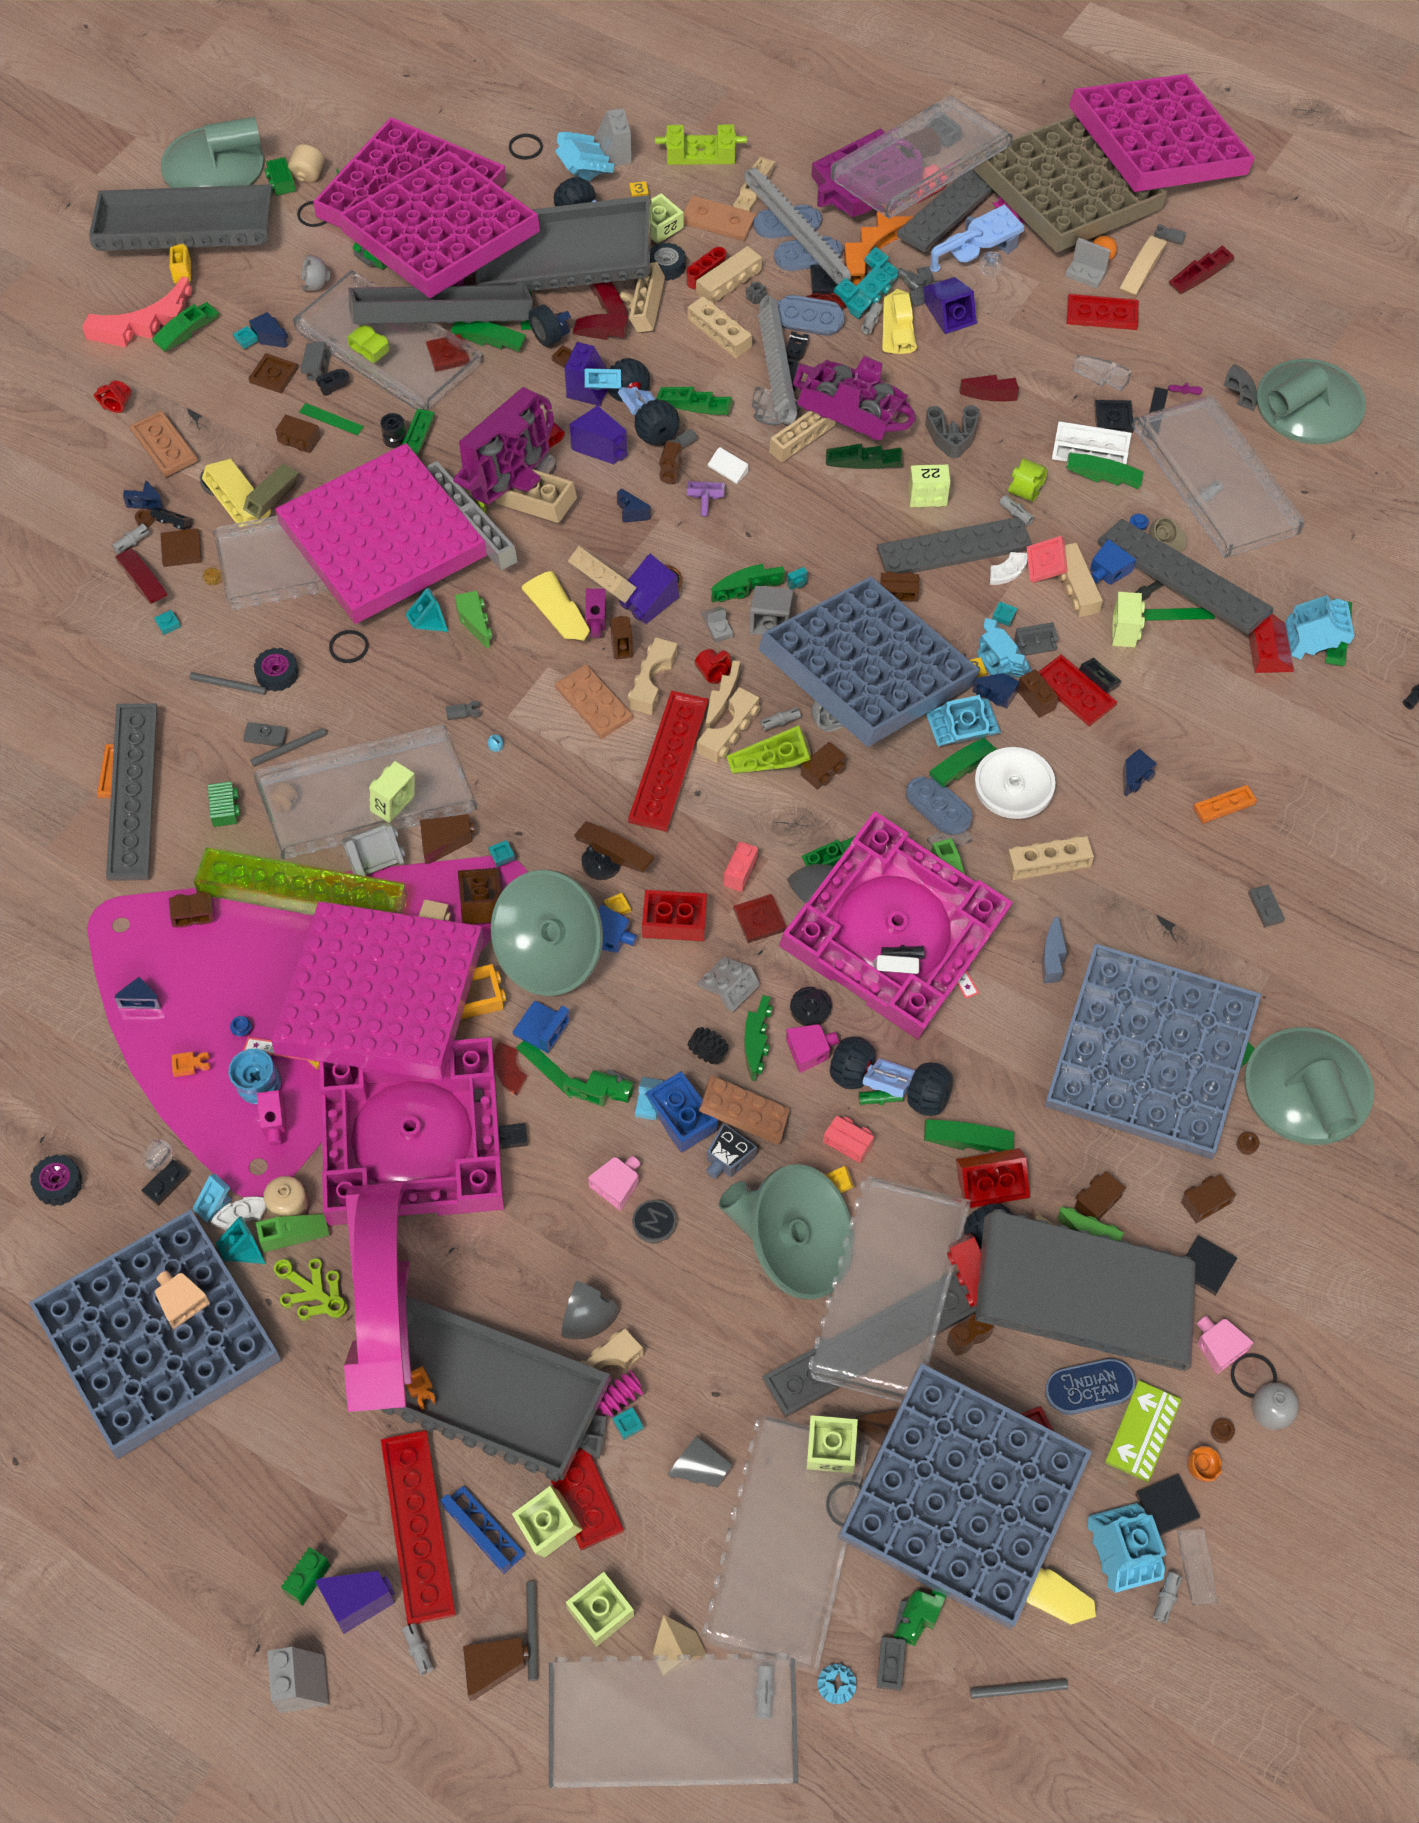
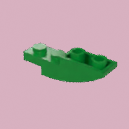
[152,302,219,352]
[711,563,785,603]
[802,835,856,866]
[744,995,773,1082]

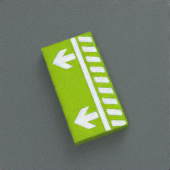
[1105,1380,1182,1483]

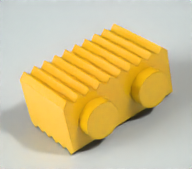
[169,244,191,284]

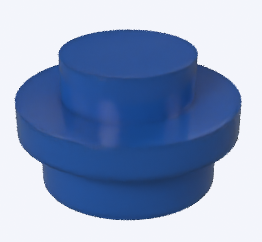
[1130,514,1149,531]
[230,1016,252,1037]

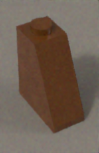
[420,814,475,864]
[463,1637,529,1701]

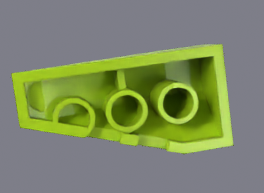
[727,726,811,774]

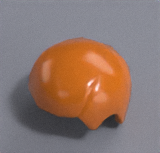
[1093,236,1117,259]
[1187,1446,1222,1482]

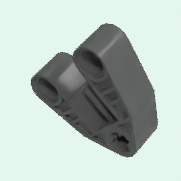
[925,405,979,458]

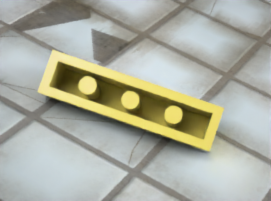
[202,459,271,531]

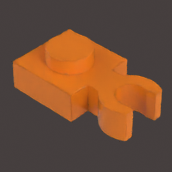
[171,1052,210,1077]
[405,1366,436,1410]

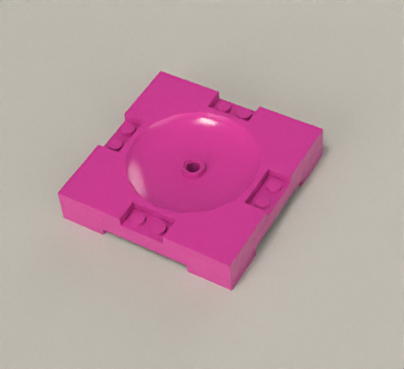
[779,811,1013,1040]
[319,1037,504,1226]

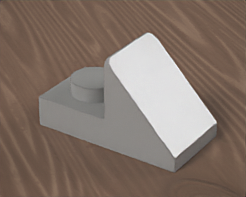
[701,606,733,643]

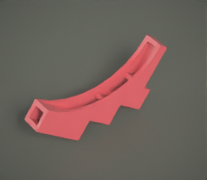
[82,277,192,347]

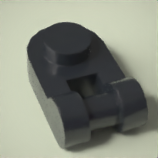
[786,331,809,361]
[316,369,350,396]

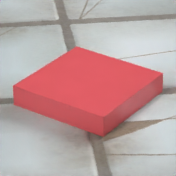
[1027,536,1068,583]

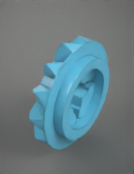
[818,1664,856,1704]

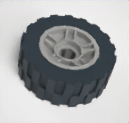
[650,242,686,281]

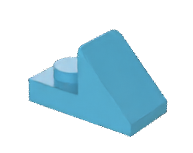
[584,369,621,390]
[635,1077,664,1120]
[192,1174,232,1223]

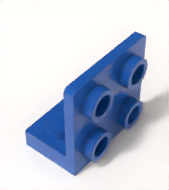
[513,1001,570,1053]

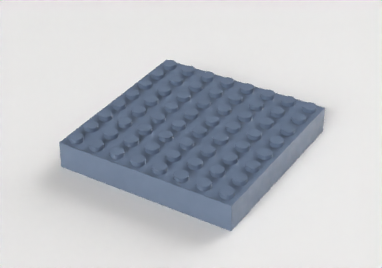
[758,576,980,747]
[1044,944,1261,1159]
[29,1209,281,1459]
[837,1363,1092,1629]

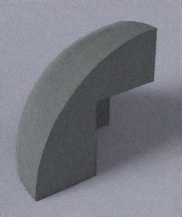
[1224,364,1257,411]
[787,864,834,903]
[561,1281,620,1339]

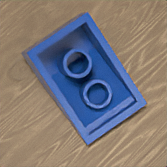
[645,1071,718,1153]

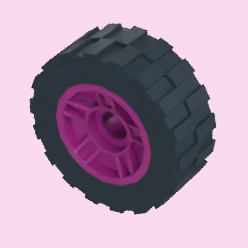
[254,648,299,692]
[30,1155,83,1206]

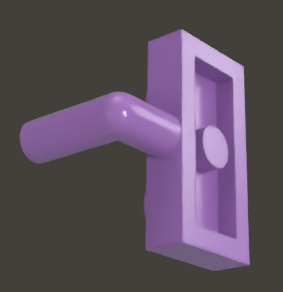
[687,481,725,516]

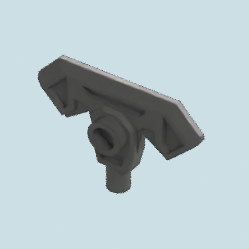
[897,267,934,306]

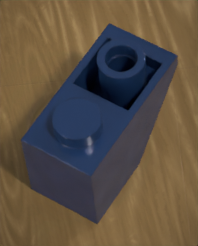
[249,312,288,348]
[972,673,1020,709]
[1123,749,1157,797]

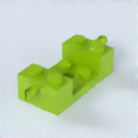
[655,124,747,165]

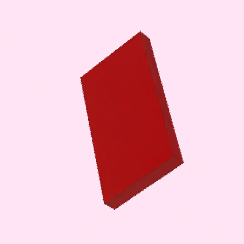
[1066,294,1139,330]
[1038,654,1117,727]
[550,1448,624,1551]

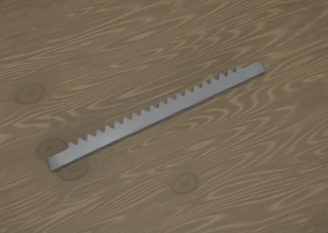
[744,168,851,284]
[758,295,797,426]

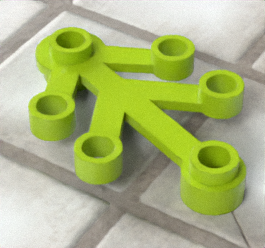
[274,1258,347,1321]

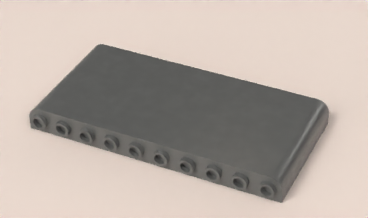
[89,184,273,251]
[475,195,652,291]
[975,1209,1196,1371]
[380,1296,611,1482]

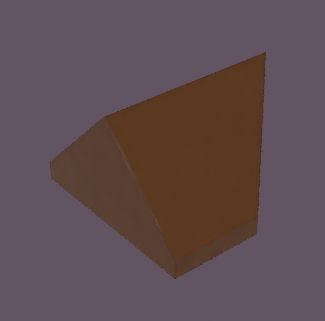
[856,1410,897,1445]

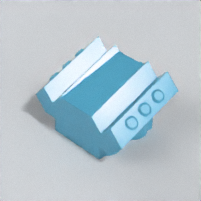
[555,132,614,182]
[1285,595,1355,659]
[977,618,1032,678]
[926,695,1001,747]
[1087,1503,1166,1593]

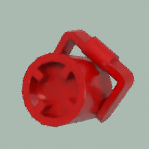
[93,380,132,413]
[694,649,732,684]

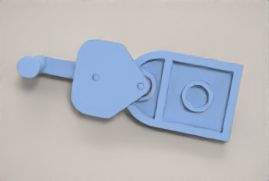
[930,204,1024,272]

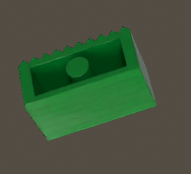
[264,157,296,196]
[207,781,240,827]
[281,1547,331,1606]

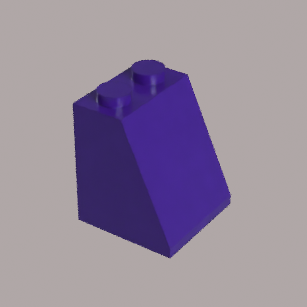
[923,277,977,334]
[565,342,608,406]
[569,405,627,465]
[619,553,679,624]
[315,1571,395,1634]

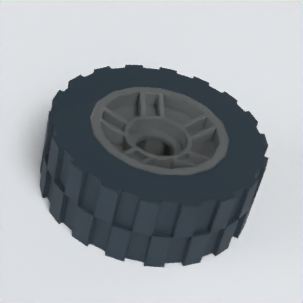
[528,304,562,347]

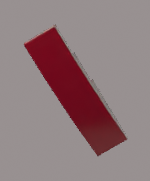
[1169,245,1234,294]
[589,281,628,315]
[115,548,168,604]

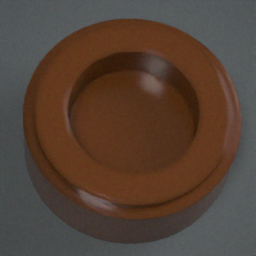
[135,509,155,527]
[1236,1132,1260,1155]
[1210,1419,1235,1443]

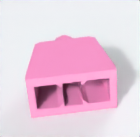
[588,1156,641,1211]
[1197,1316,1253,1374]

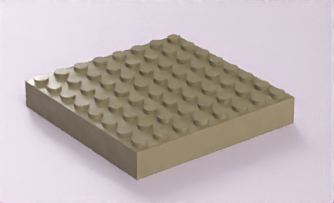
[972,114,1167,253]

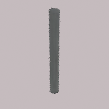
[190,672,267,695]
[250,728,326,767]
[526,1581,538,1681]
[970,1679,1068,1699]

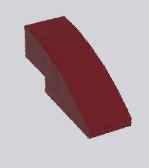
[573,314,628,340]
[959,375,1019,402]

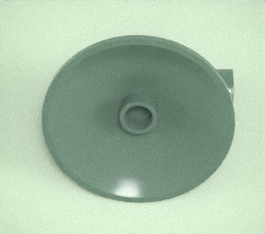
[161,117,264,188]
[1257,359,1366,445]
[491,870,603,996]
[1244,1027,1374,1145]
[718,1164,854,1300]

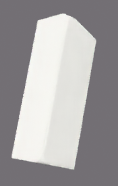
[708,447,748,484]
[873,955,919,974]

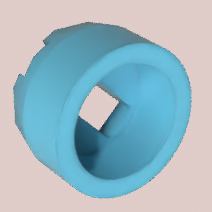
[488,734,504,752]

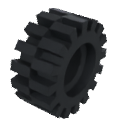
[687,1027,729,1065]

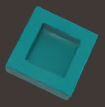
[233,326,258,349]
[787,567,808,590]
[992,602,1017,627]
[154,610,181,635]
[488,840,515,867]
[612,1407,644,1441]

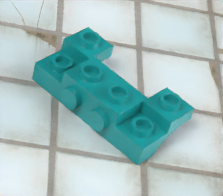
[834,247,900,320]

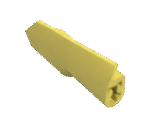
[882,288,917,354]
[522,571,590,641]
[1026,1567,1096,1625]

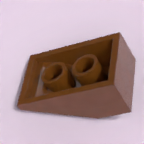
[458,868,501,925]

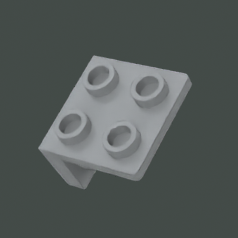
[1065,238,1110,289]
[697,957,760,1012]

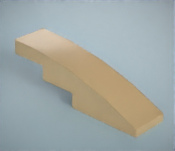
[733,157,776,212]
[1120,236,1167,297]
[706,660,740,730]

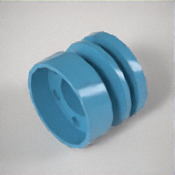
[228,1049,281,1104]

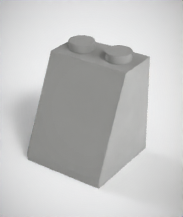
[594,108,631,166]
[750,586,793,635]
[267,1647,329,1713]

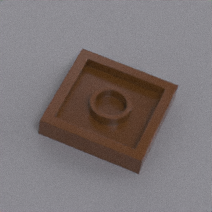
[249,353,298,394]
[160,528,202,567]

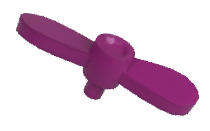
[1168,383,1203,395]

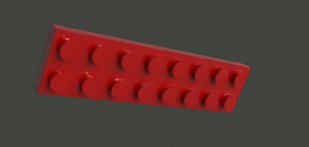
[628,690,709,832]
[380,1430,456,1626]

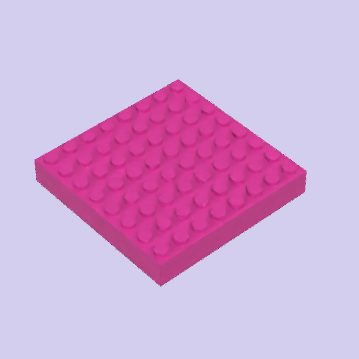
[1069,74,1255,192]
[313,117,506,228]
[339,150,540,298]
[275,443,487,624]
[271,902,483,1081]

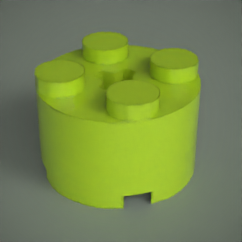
[1008,458,1048,502]

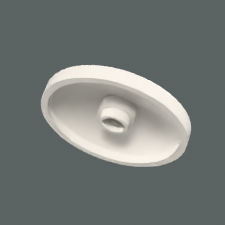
[974,747,1055,819]

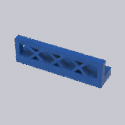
[440,1486,525,1574]

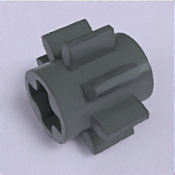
[746,282,767,304]

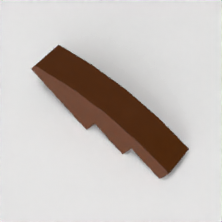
[574,821,655,873]

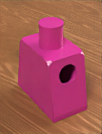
[786,1025,839,1073]
[257,1090,286,1145]

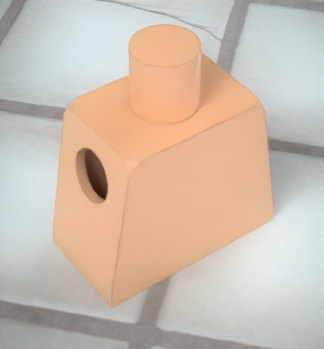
[155,1271,210,1329]

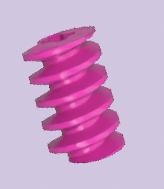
[598,1370,644,1418]

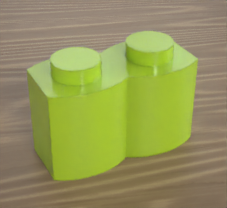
[347,325,389,363]

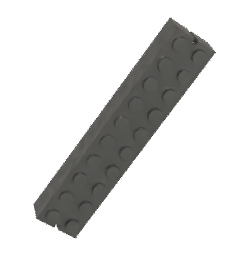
[348,285,533,325]

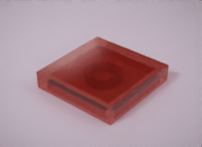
[426,334,470,372]
[733,894,786,943]

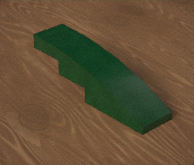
[826,443,903,469]

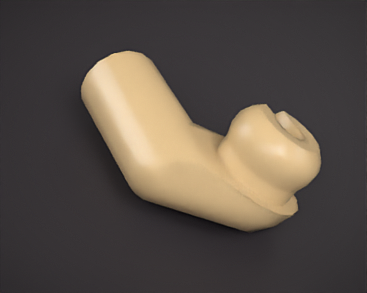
[620,291,634,310]

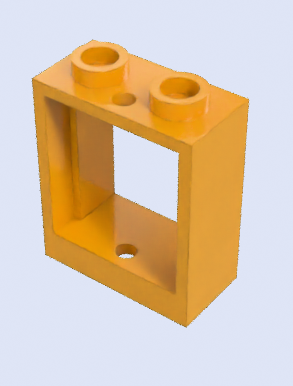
[460,964,506,1020]

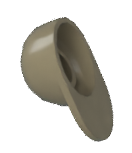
[1149,517,1187,553]

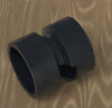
[380,413,406,448]

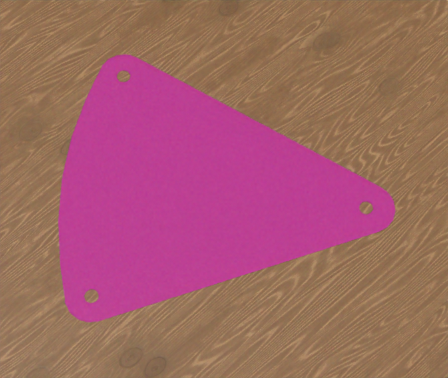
[87,856,527,1198]

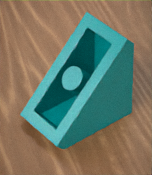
[405,588,448,632]
[215,1216,266,1264]

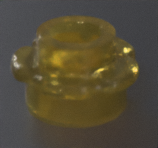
[203,567,222,585]

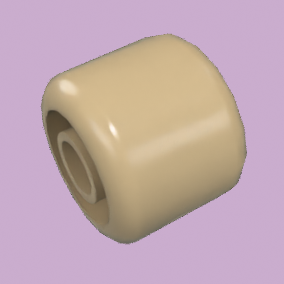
[288,144,324,183]
[264,1176,309,1218]

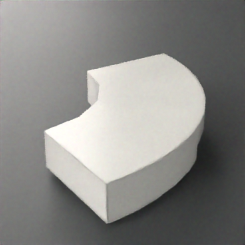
[990,552,1028,585]
[211,1196,267,1230]

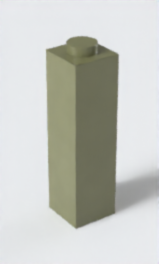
[243,463,298,519]

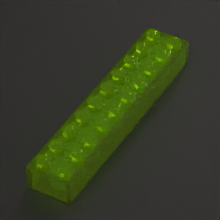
[194,847,407,916]

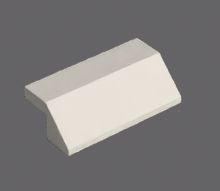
[1052,421,1132,464]

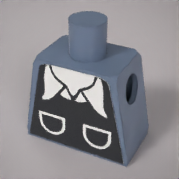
[706,1124,757,1179]

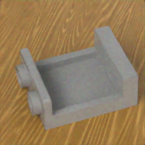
[341,822,405,881]

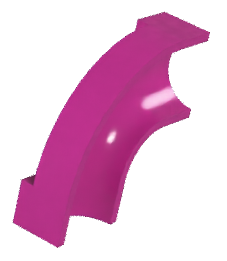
[344,1182,412,1412]

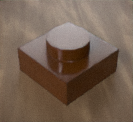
[552,345,573,368]

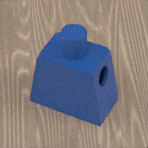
[1090,539,1136,585]
[598,904,638,953]

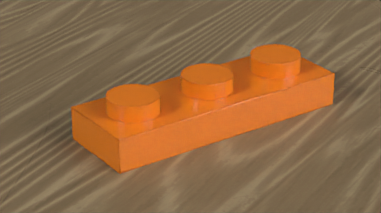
[1193,785,1257,824]

